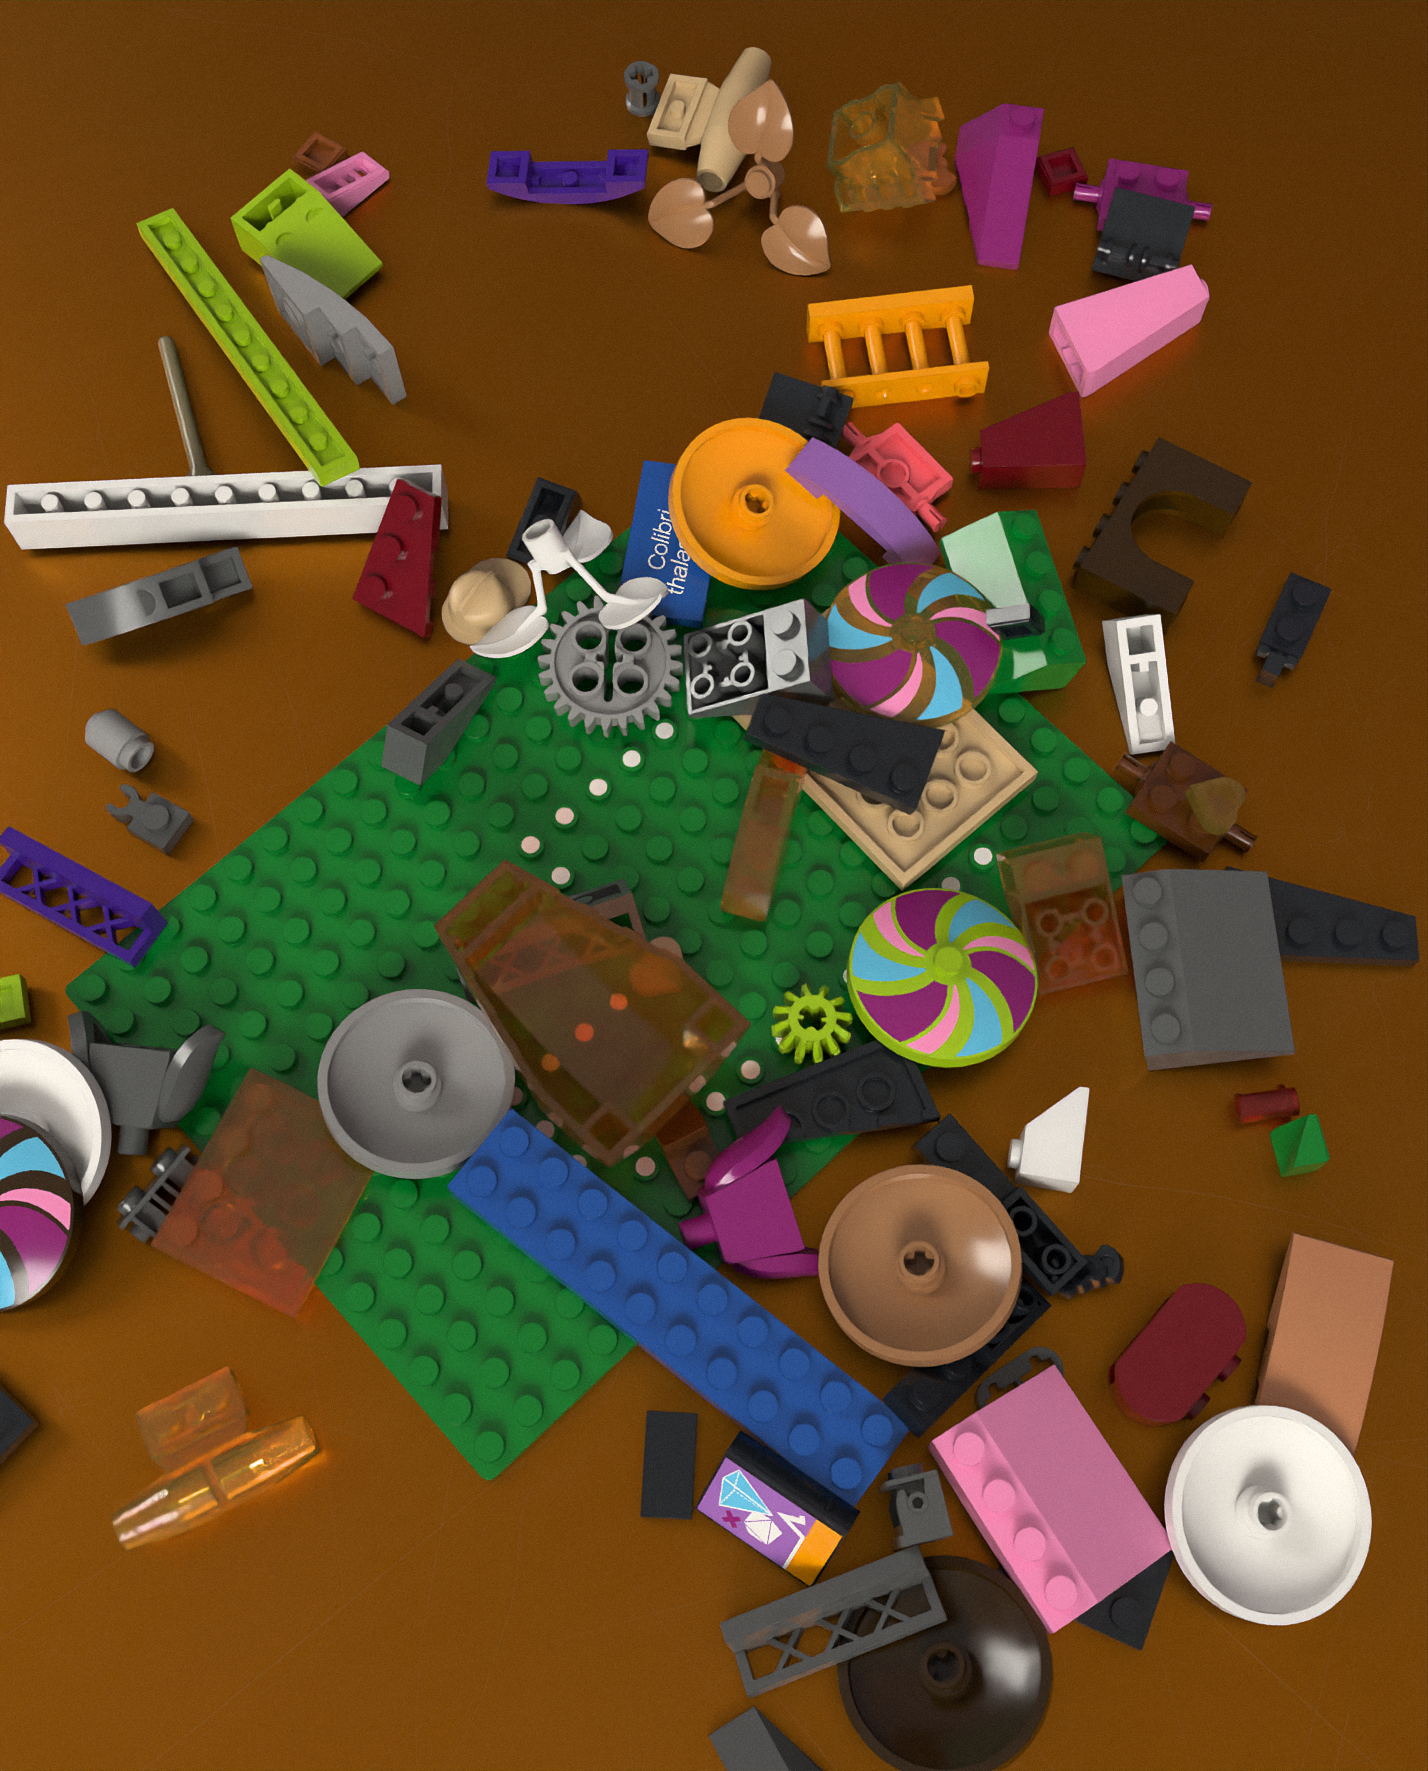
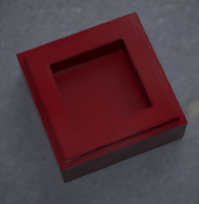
[1035,147,1088,197]

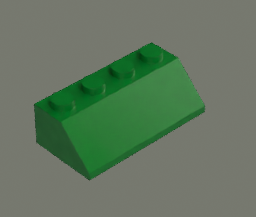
[939,510,1087,694]

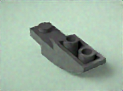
[65,546,253,646]

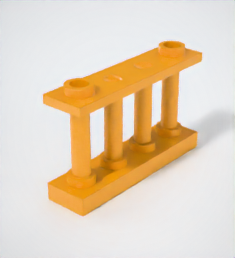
[806,285,989,410]

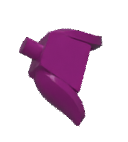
[678,1104,819,1279]

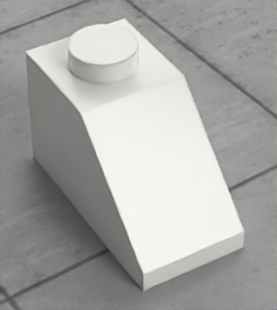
[1007,1086,1090,1193]

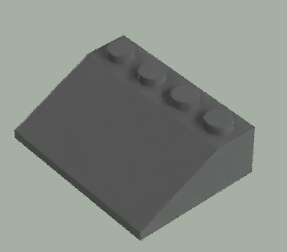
[1121,869,1295,1071]

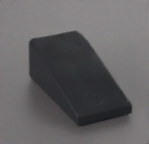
[506,477,582,571]

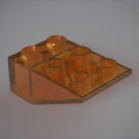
[996,832,1129,996]

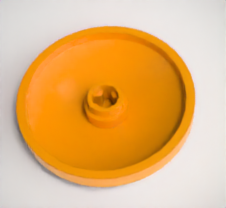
[668,418,840,591]

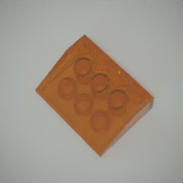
[151,1068,374,1319]

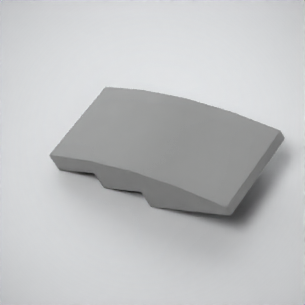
[260,255,407,405]

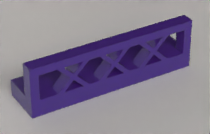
[0,826,168,968]

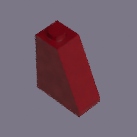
[969,391,1086,490]

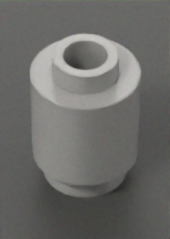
[85,709,154,772]

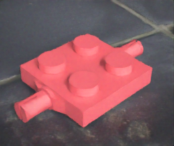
[841,422,953,532]

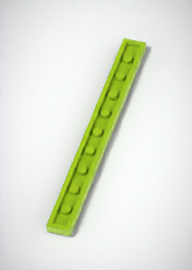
[136,208,360,487]

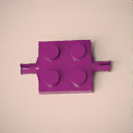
[1073,158,1212,231]

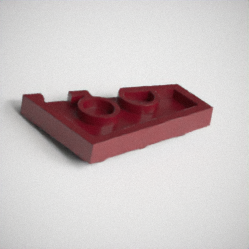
[352,479,442,638]

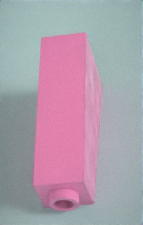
[1049,264,1209,398]

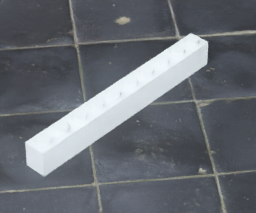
[4,464,448,550]

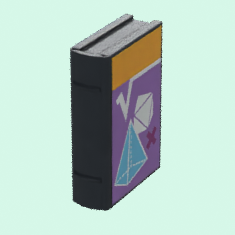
[695,1430,860,1587]

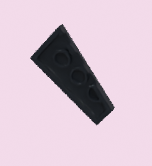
[743,693,945,815]
[723,1040,940,1144]

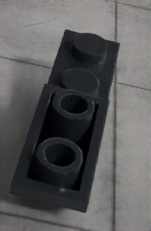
[911,1113,1088,1296]
[882,1276,1052,1439]

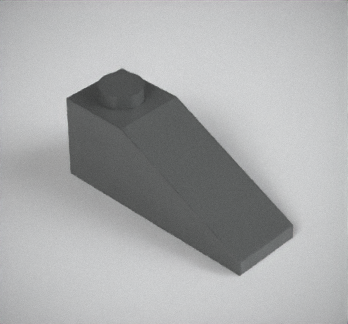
[382,659,496,786]

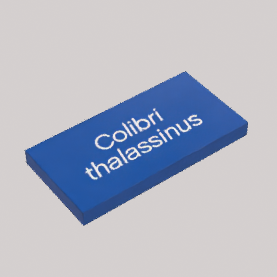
[620,460,712,629]

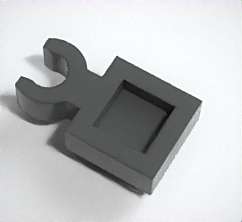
[106,784,194,855]

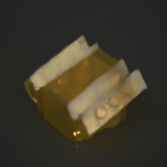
[826,81,945,212]

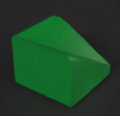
[1270,1114,1330,1177]

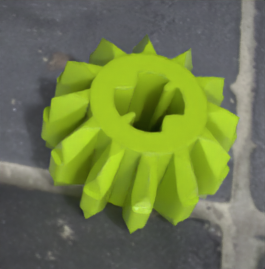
[771,983,852,1065]

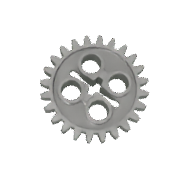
[538,595,683,737]

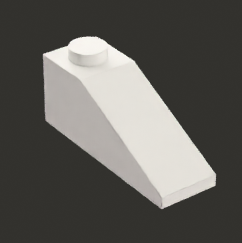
[1102,614,1175,755]

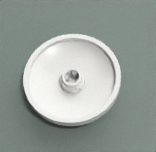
[0,1039,112,1206]
[1164,1405,1372,1625]

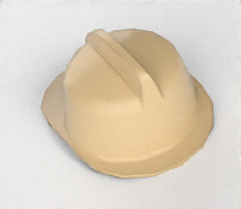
[442,558,531,645]

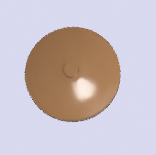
[818,1164,1023,1367]

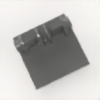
[116,1144,209,1243]

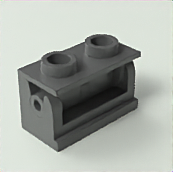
[878,1463,953,1551]

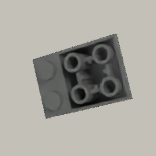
[683,598,834,718]

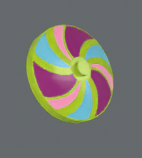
[846,888,1038,1068]

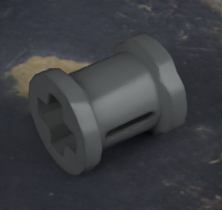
[624,61,660,117]

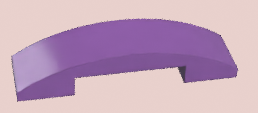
[785,437,941,585]

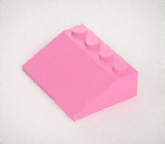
[927,1364,1172,1634]

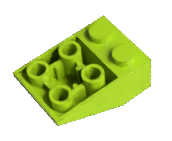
[230,168,383,300]

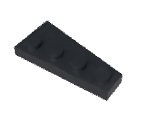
[1224,866,1419,966]

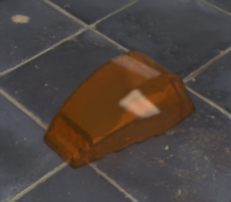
[434,859,751,1169]

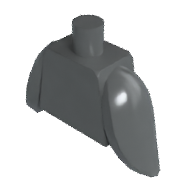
[67,1010,226,1155]

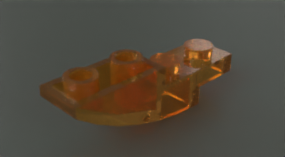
[720,749,807,922]

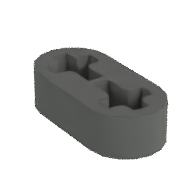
[974,1347,1064,1411]

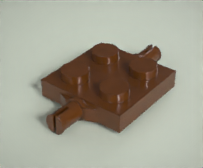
[1115,741,1258,862]

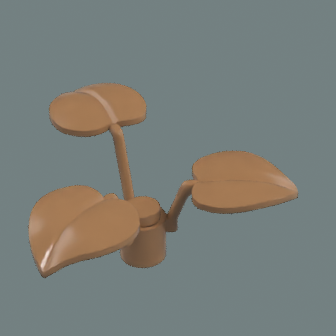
[648,79,832,275]

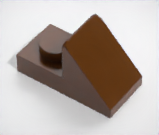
[644,1096,719,1204]

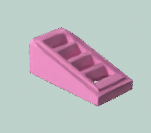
[305,151,389,217]

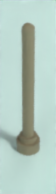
[158,336,217,476]

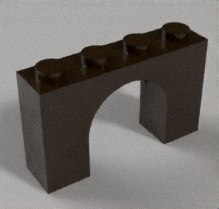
[1072,437,1252,635]

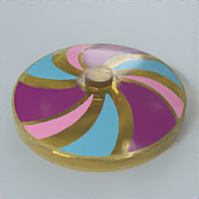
[825,562,1002,728]

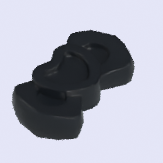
[1057,1245,1124,1299]

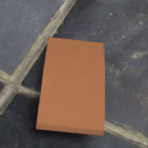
[1254,1231,1394,1458]

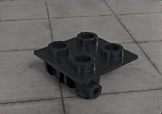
[1092,187,1195,282]
[759,372,854,449]

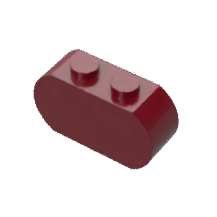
[1107,1283,1246,1427]

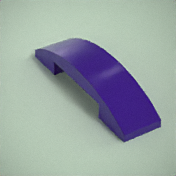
[486,149,649,204]

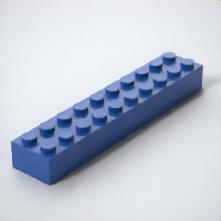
[447,1108,909,1507]

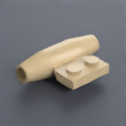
[647,47,771,192]

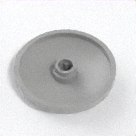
[317,989,515,1179]

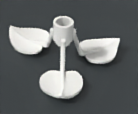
[470,510,669,658]

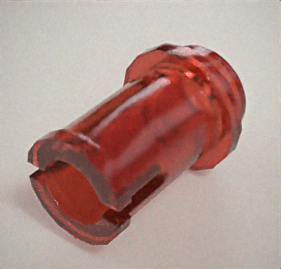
[1234,1084,1300,1125]

